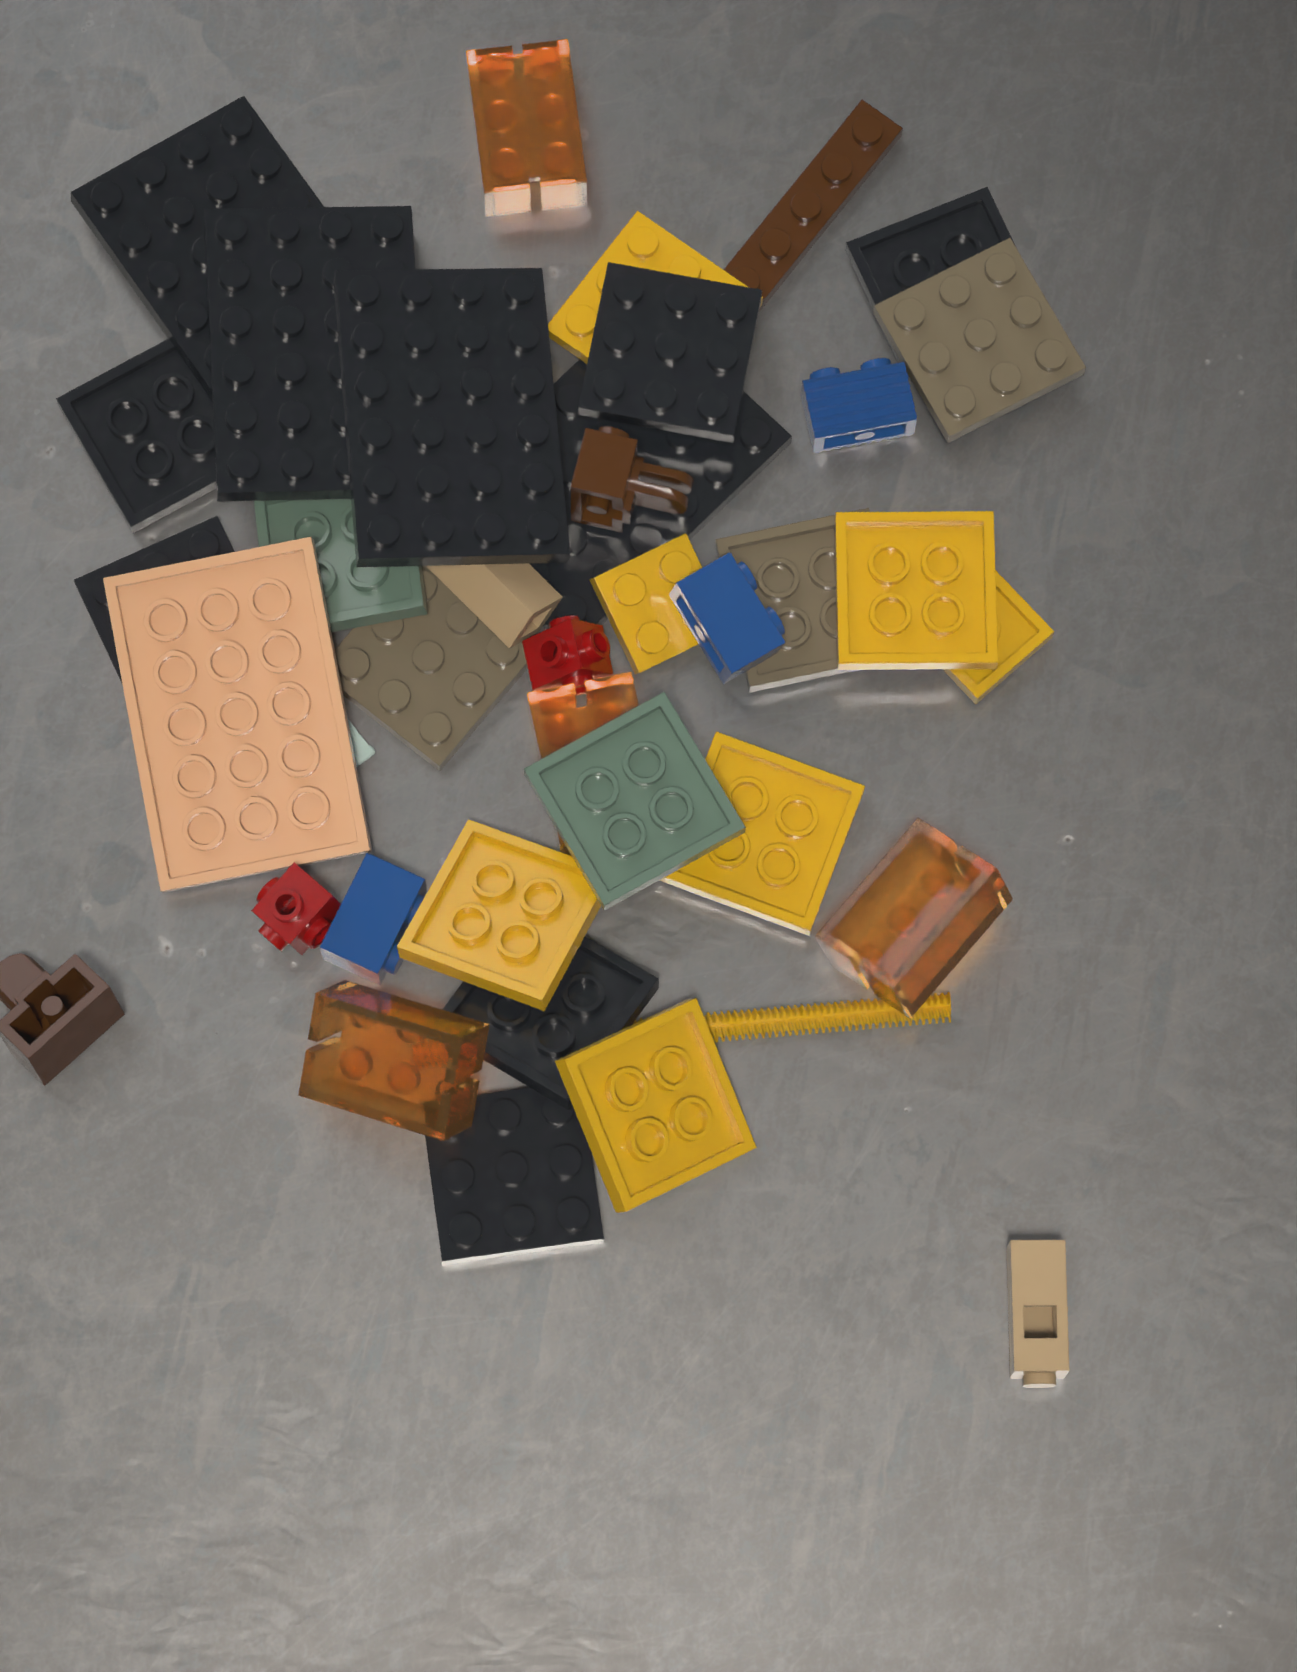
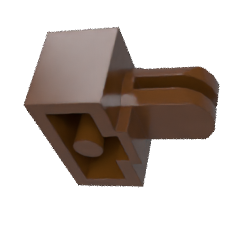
[571,426,694,533]
[0,953,125,1086]

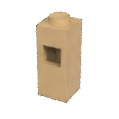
[426,563,563,648]
[1006,1240,1070,1388]

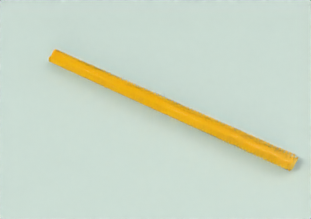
[414,992,951,1068]

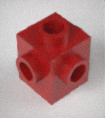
[522,615,614,696]
[251,862,341,955]

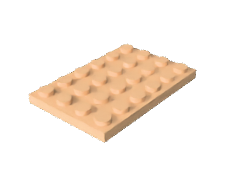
[103,537,372,892]

